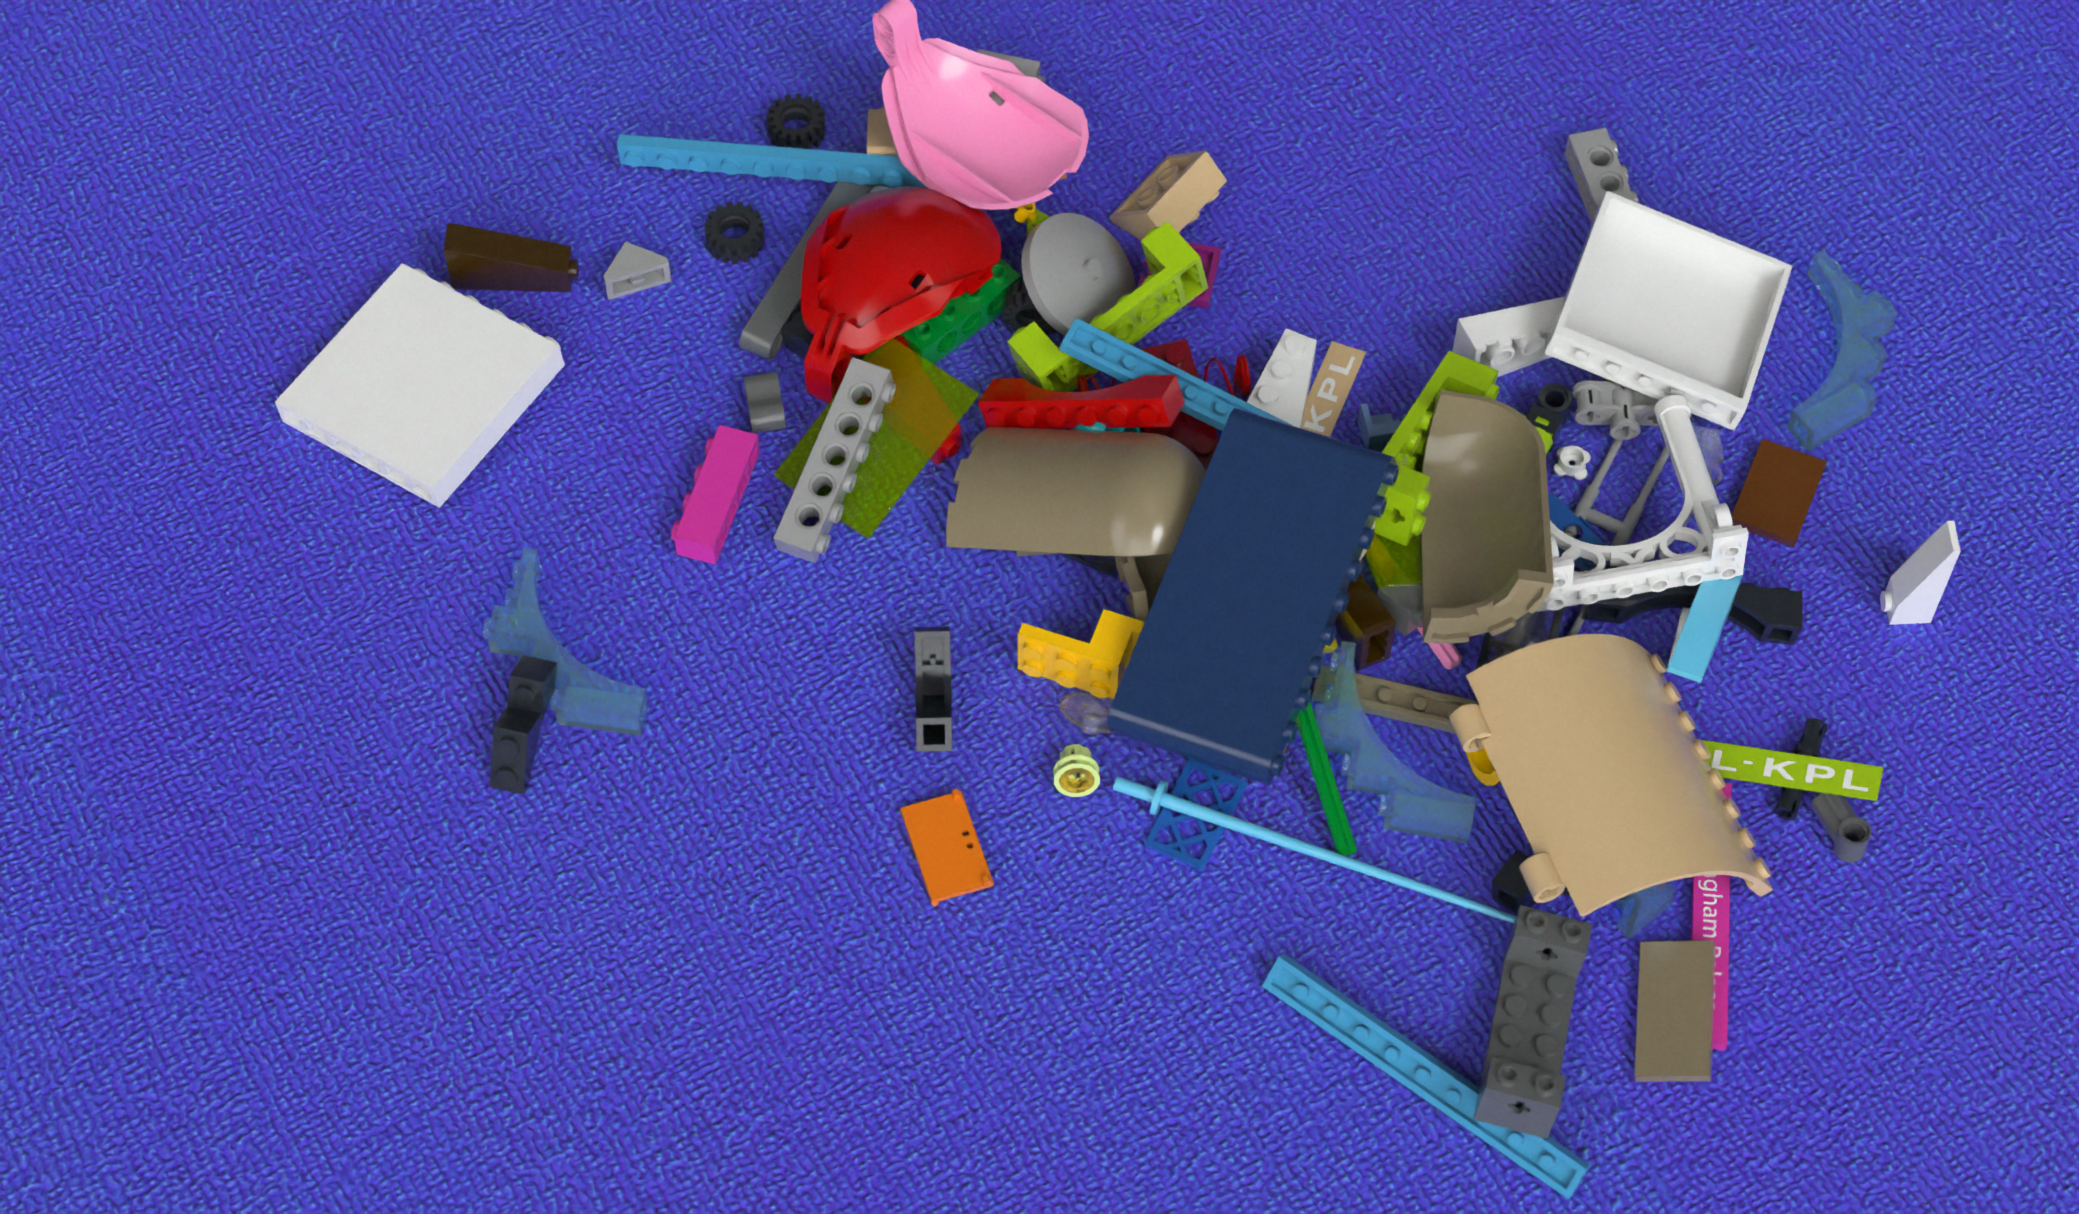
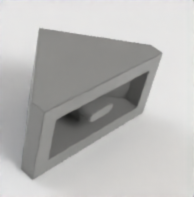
[603,241,671,300]

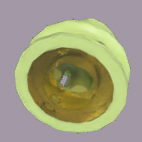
[1053,744,1100,797]

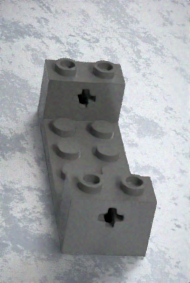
[1473,905,1592,1139]

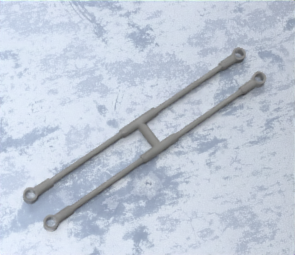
[1494,413,1693,660]

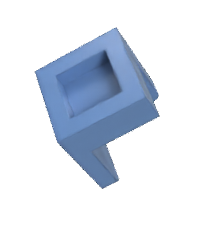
[1358,403,1401,453]

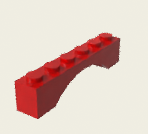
[978,374,1185,429]

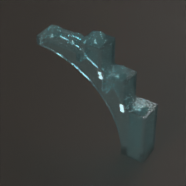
[1787,250,1897,452]
[483,547,648,736]
[1315,641,1476,843]

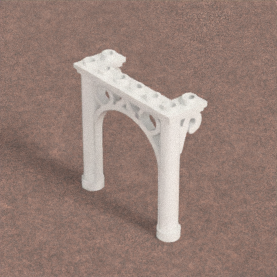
[1536,395,1749,612]

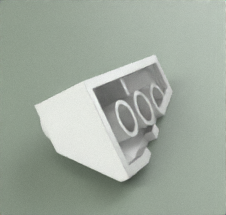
[1880,521,1960,625]

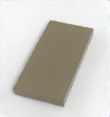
[1634,940,1715,1082]

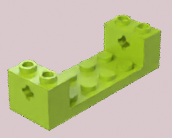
[1007,221,1208,392]
[1374,351,1500,546]

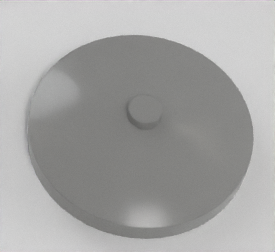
[1022,213,1136,336]

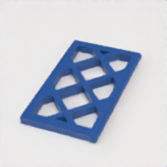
[1144,759,1248,872]

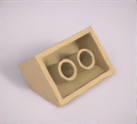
[1109,150,1227,240]

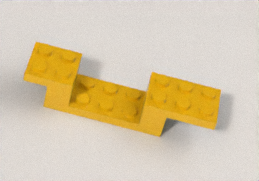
[1018,609,1288,753]

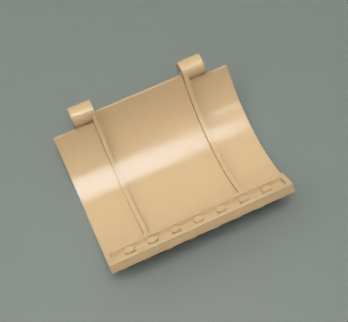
[1449,634,1773,917]

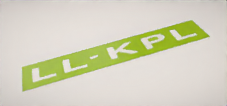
[1697,739,1884,801]

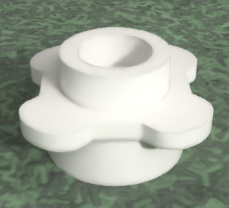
[1554,445,1591,480]

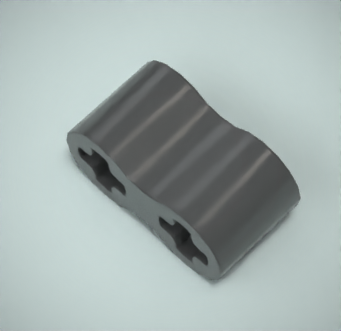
[743,371,786,434]

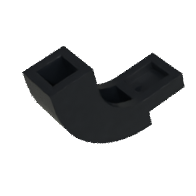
[914,626,952,752]

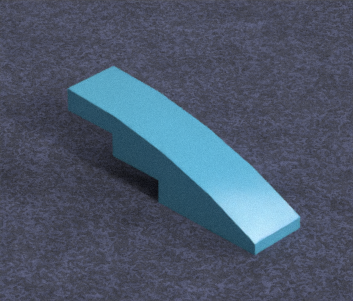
[1667,568,1745,683]

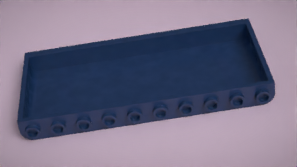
[1107,408,1399,786]

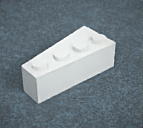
[1452,296,1565,377]
[1247,328,1317,428]

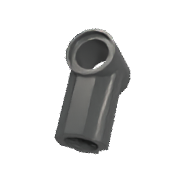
[1811,793,1871,863]

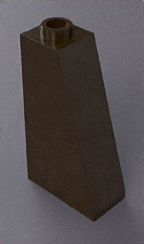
[444,223,579,292]
[1334,574,1396,670]

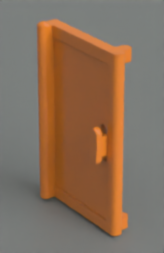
[900,789,994,906]

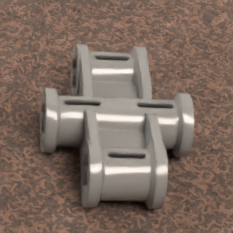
[1572,378,1660,440]

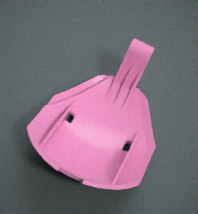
[872,0,1089,210]

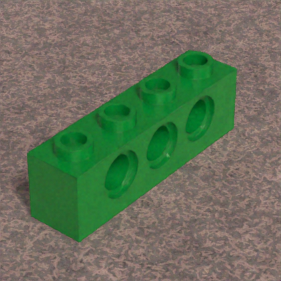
[900,258,1021,371]

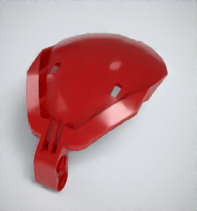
[801,186,1001,405]

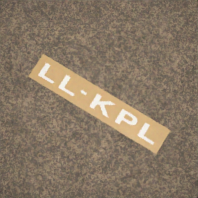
[1301,341,1366,437]

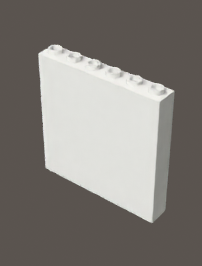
[1544,191,1792,430]
[275,263,565,508]

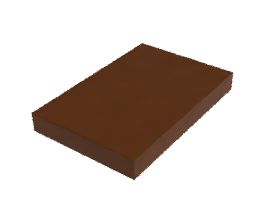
[1731,439,1827,547]

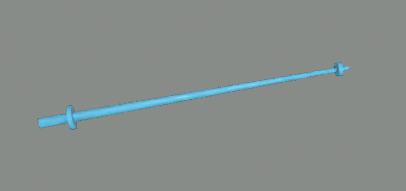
[1113,776,1516,923]

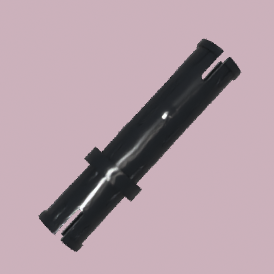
[1774,718,1828,820]

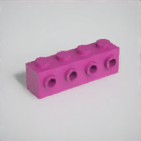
[671,425,760,565]

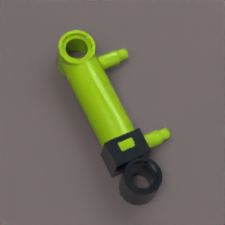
[1522,383,1572,455]

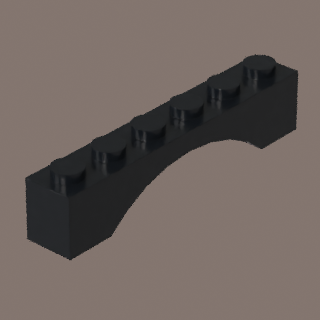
[1587,566,1803,645]

